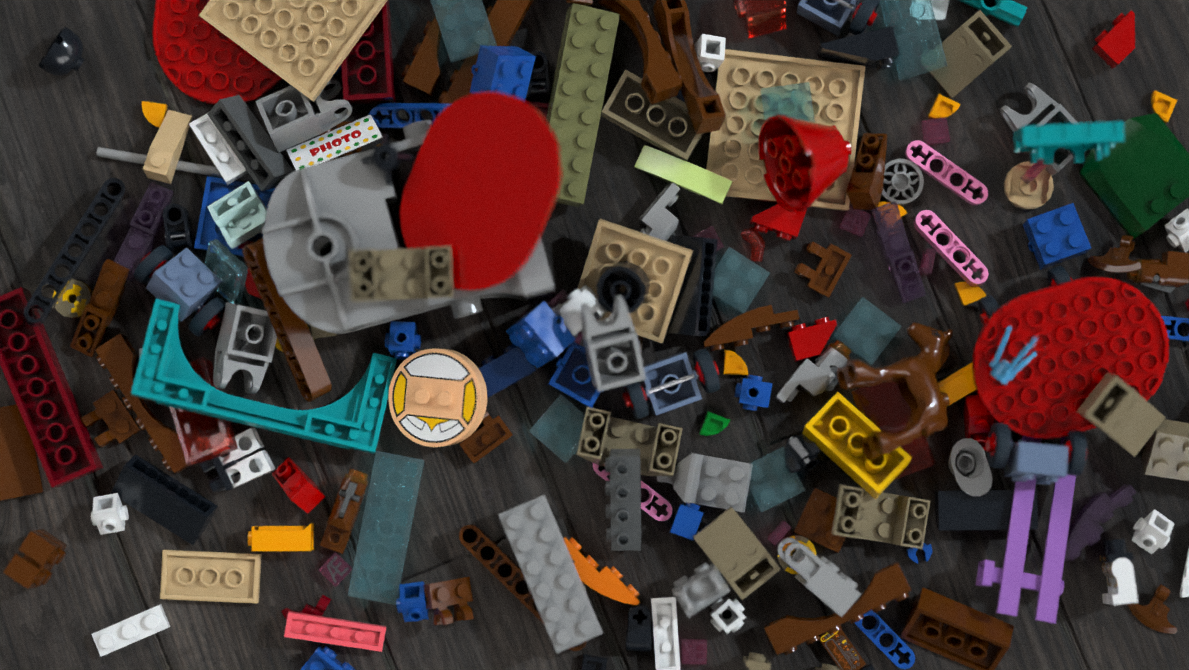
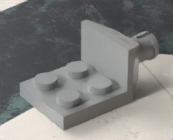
[657,453,753,513]

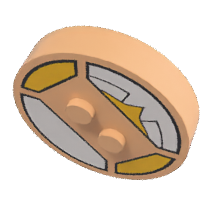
[388,349,487,447]

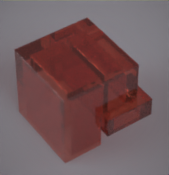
[733,0,786,38]

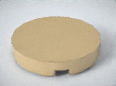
[1004,161,1054,210]

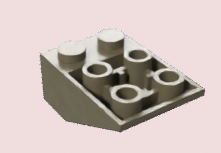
[921,10,1012,98]
[1076,372,1166,457]
[693,507,781,600]

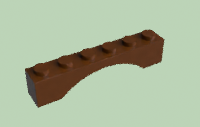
[402,0,466,98]
[597,0,682,105]
[652,0,726,134]
[95,334,203,473]
[764,561,911,656]

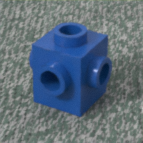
[385,321,421,360]
[734,375,772,411]
[396,581,429,622]

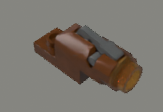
[1127,251,1189,293]
[320,468,369,554]

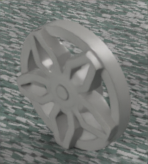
[882,159,924,205]

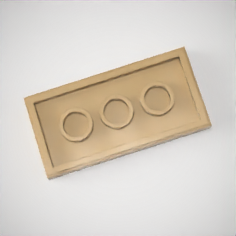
[160,550,262,604]

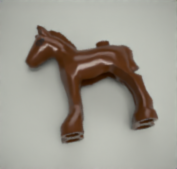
[837,322,953,460]

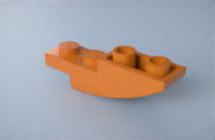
[563,536,640,605]

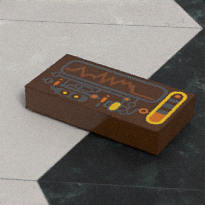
[819,629,866,670]

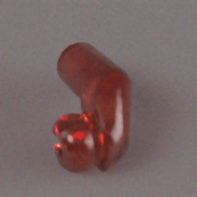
[741,227,765,262]

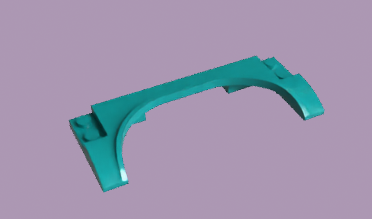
[131,299,397,454]

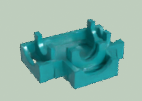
[1013,121,1125,165]

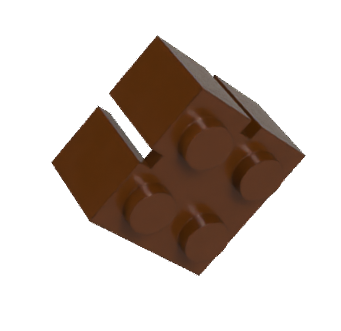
[3,529,67,589]

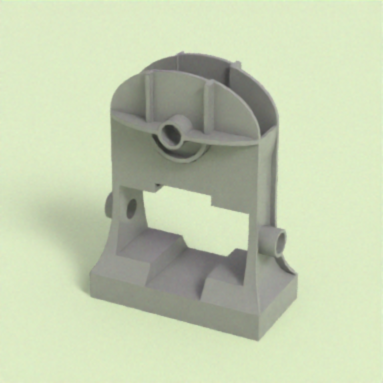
[262,120,556,334]

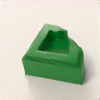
[699,411,730,436]

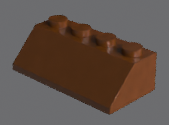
[900,588,1014,670]

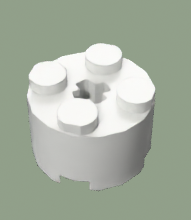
[552,285,607,338]

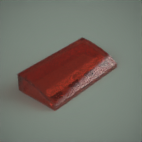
[169,357,238,465]
[851,383,936,480]

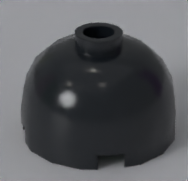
[38,26,85,76]

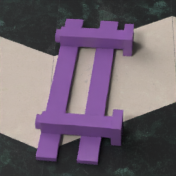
[975,435,1076,623]

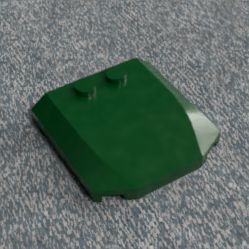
[1079,113,1189,240]

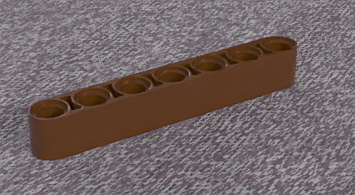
[243,238,332,402]
[459,524,586,651]

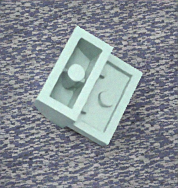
[207,181,267,249]

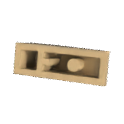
[143,110,193,184]

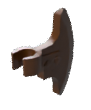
[1087,235,1142,273]
[1127,584,1177,634]

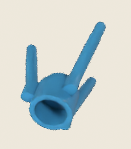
[989,326,1038,385]

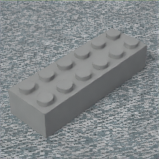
[498,495,603,653]

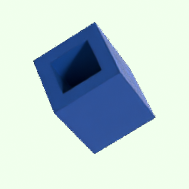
[670,502,703,540]

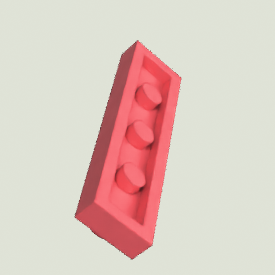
[284,611,386,652]

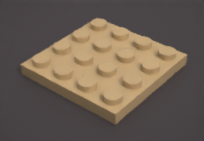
[577,219,693,343]

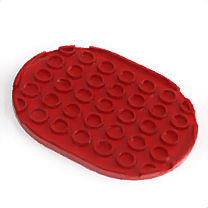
[152,0,283,105]
[400,92,562,290]
[972,277,1169,439]

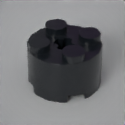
[596,261,650,313]

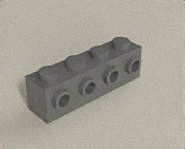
[207,95,294,191]
[605,449,642,551]

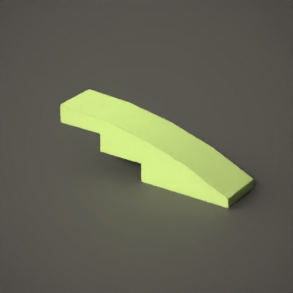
[634,145,732,204]

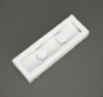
[189,112,248,185]
[651,597,681,670]
[91,604,170,656]

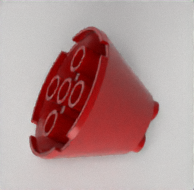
[758,115,852,212]

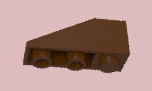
[846,133,887,210]

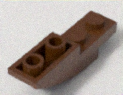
[70,259,130,357]
[703,305,799,351]

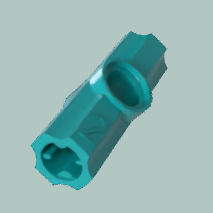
[959,0,1027,27]

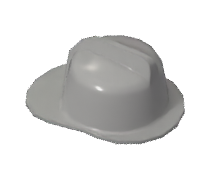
[948,438,992,497]

